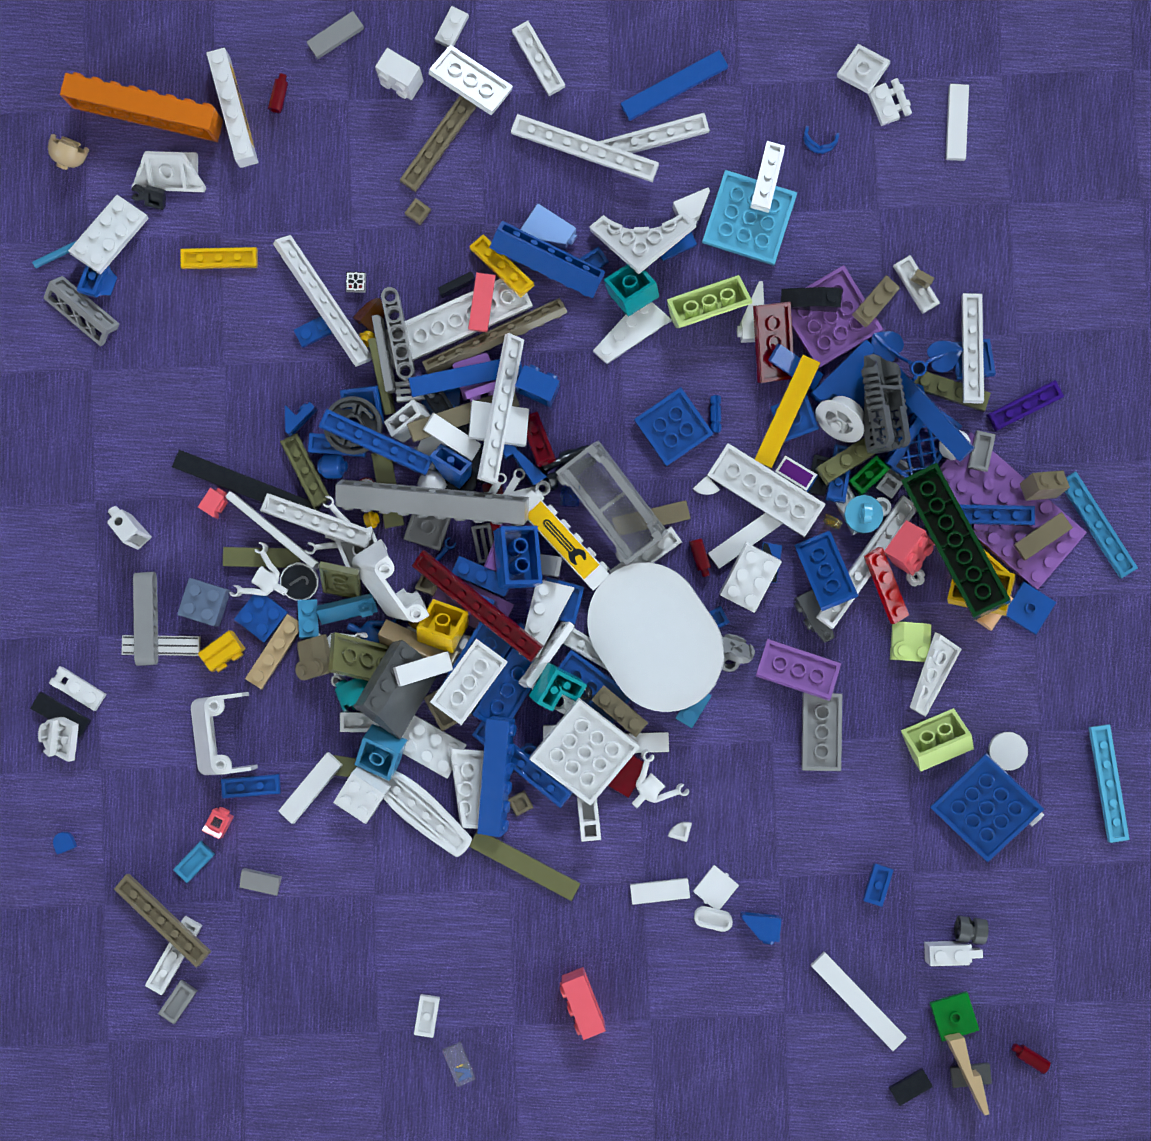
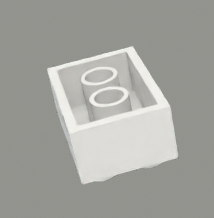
[719,542,782,613]

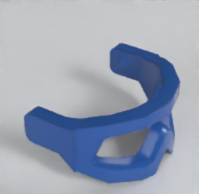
[803,126,840,154]

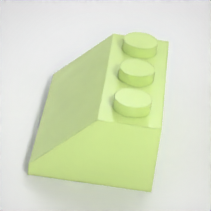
[901,708,974,771]

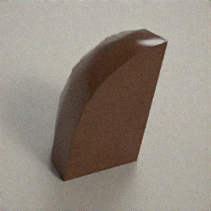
[353,298,385,332]

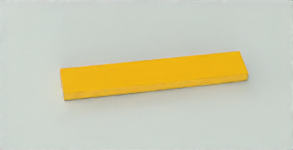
[754,355,821,468]

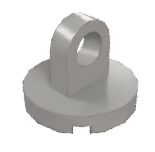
[722,634,755,672]

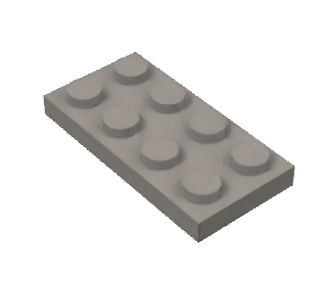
[801,693,842,771]

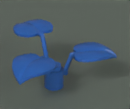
[871,331,963,416]

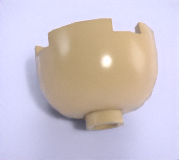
[48,134,89,170]

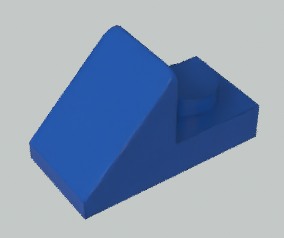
[285,402,318,436]

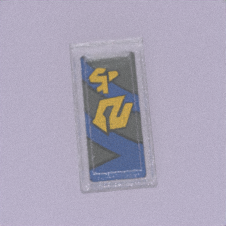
[442,1041,476,1087]

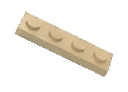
[245,614,299,689]

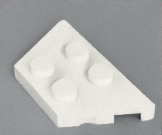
[132,151,206,192]

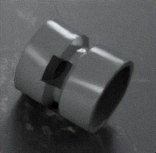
[954,915,988,945]

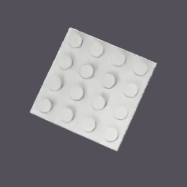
[530,698,640,806]

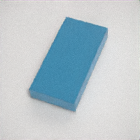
[173,841,215,883]

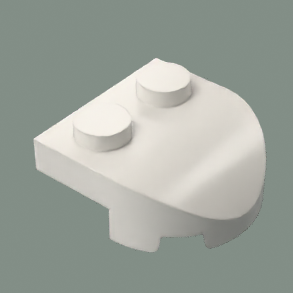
[38,717,79,762]

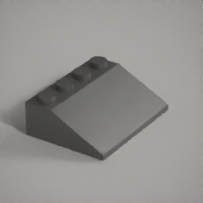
[353,640,437,739]

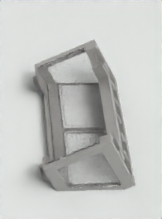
[556,440,668,565]

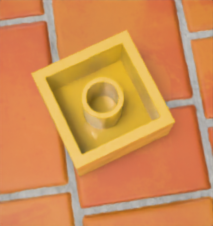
[416,599,469,654]

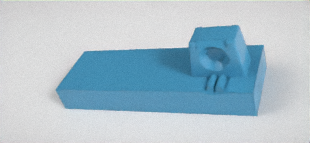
[316,593,378,625]

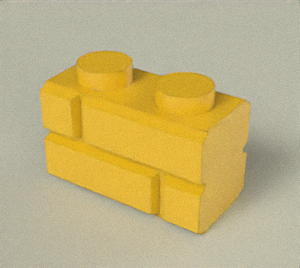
[198,630,245,673]

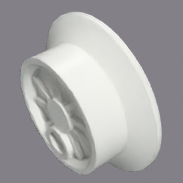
[815,396,864,442]

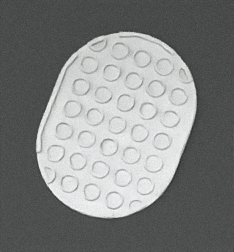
[588,563,724,712]

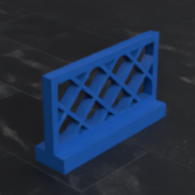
[883,402,962,478]

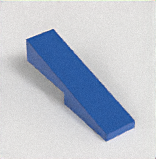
[503,444,547,487]

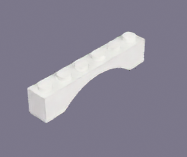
[577,796,601,842]

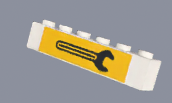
[206,48,258,168]
[525,490,610,590]

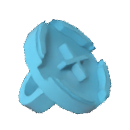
[844,495,883,534]

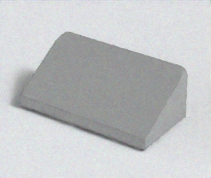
[240,868,282,896]

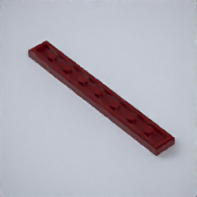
[412,550,543,662]

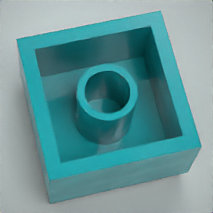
[604,264,660,317]

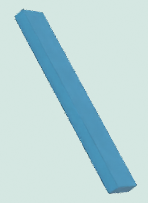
[1065,471,1138,578]

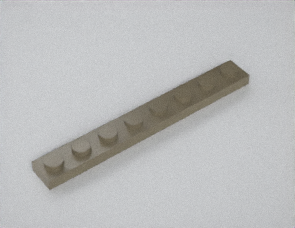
[422,298,567,374]

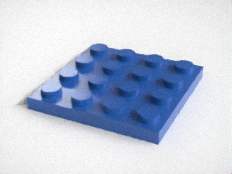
[930,753,1044,862]

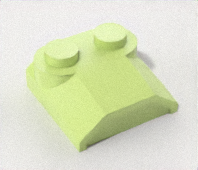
[890,622,931,662]

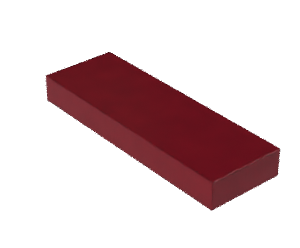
[527,411,556,467]

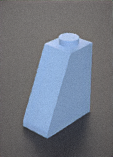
[520,204,577,249]

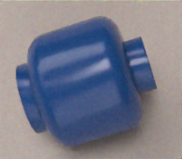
[318,454,348,479]

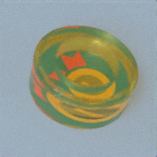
[823,514,843,530]

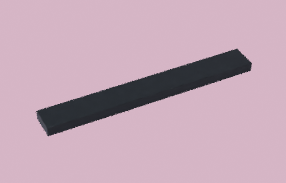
[172,450,321,511]

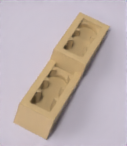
[378,619,459,666]
[944,1033,989,1115]

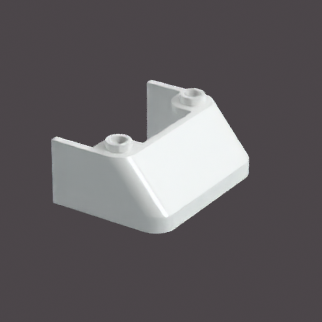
[191,692,258,775]

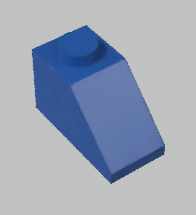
[429,444,472,489]
[740,912,782,945]

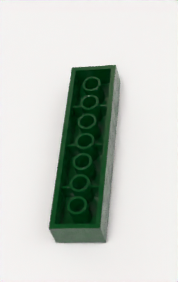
[901,462,1011,621]

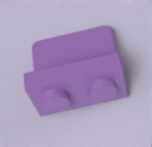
[452,353,496,402]

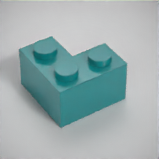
[529,662,587,711]

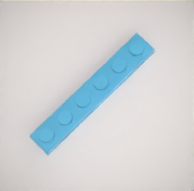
[1089,724,1129,843]

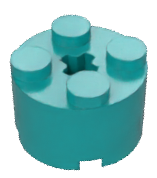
[335,678,368,712]

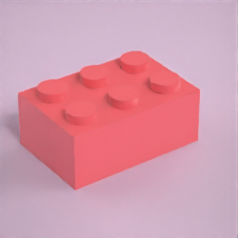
[559,967,606,1040]

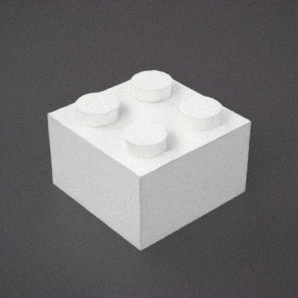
[375,48,424,100]
[333,766,391,824]

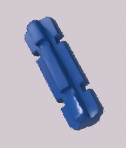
[710,395,721,433]

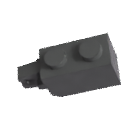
[794,589,835,643]

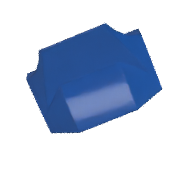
[77,265,117,297]

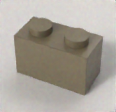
[1020,471,1070,501]

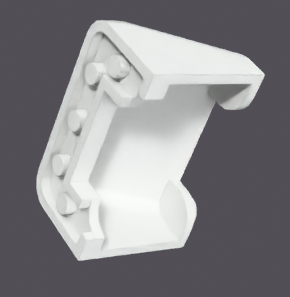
[352,539,429,622]

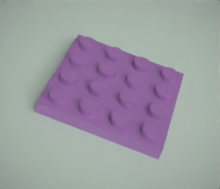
[791,265,883,369]

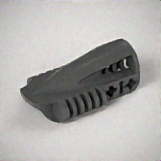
[861,354,911,453]

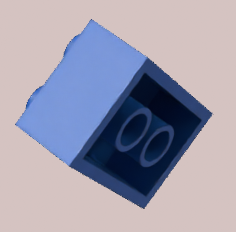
[493,526,543,588]

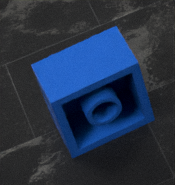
[515,364,560,408]

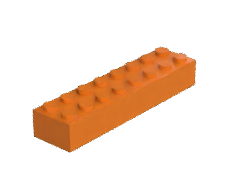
[60,72,223,142]

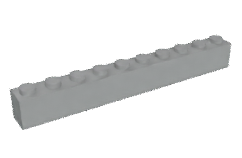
[336,479,529,526]

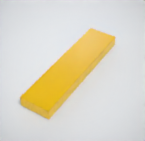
[469,234,535,298]
[180,247,258,269]

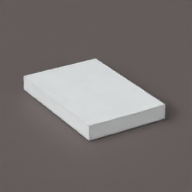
[468,400,529,447]

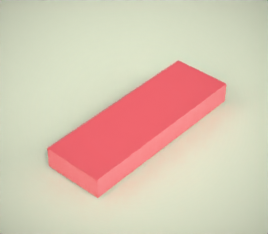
[468,272,496,333]

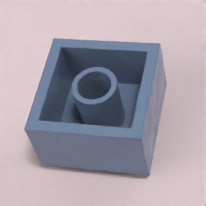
[177,578,231,627]

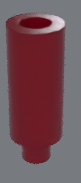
[268,73,288,113]
[689,538,711,577]
[1011,1043,1051,1074]

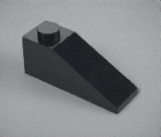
[780,287,842,312]

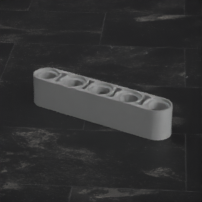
[381,287,415,382]
[133,572,158,666]

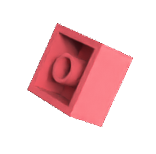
[884,520,934,576]

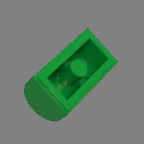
[849,455,890,495]

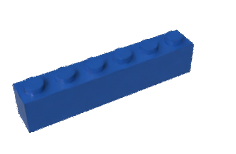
[489,221,605,298]
[477,716,517,837]

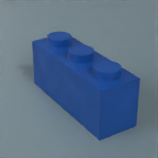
[452,556,509,597]

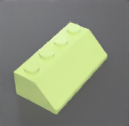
[667,275,752,328]

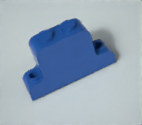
[809,339,874,411]

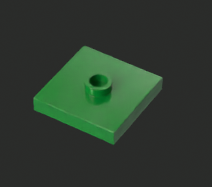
[929,991,979,1042]

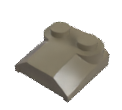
[295,634,332,681]

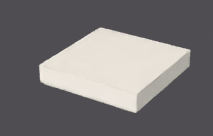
[837,44,890,94]

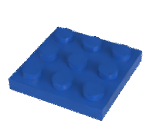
[634,387,713,467]

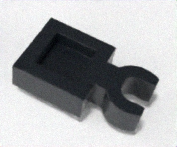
[132,184,166,210]

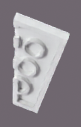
[593,302,672,364]
[519,580,574,659]
[910,632,961,717]
[450,748,484,829]

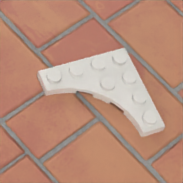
[589,212,696,274]

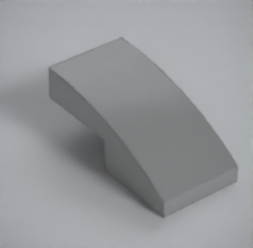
[876,459,913,499]

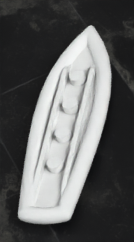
[374,771,472,857]

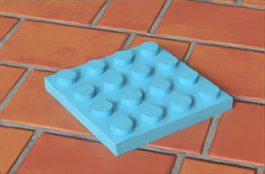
[702,170,797,266]

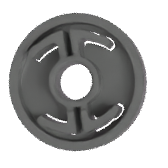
[324,396,383,455]

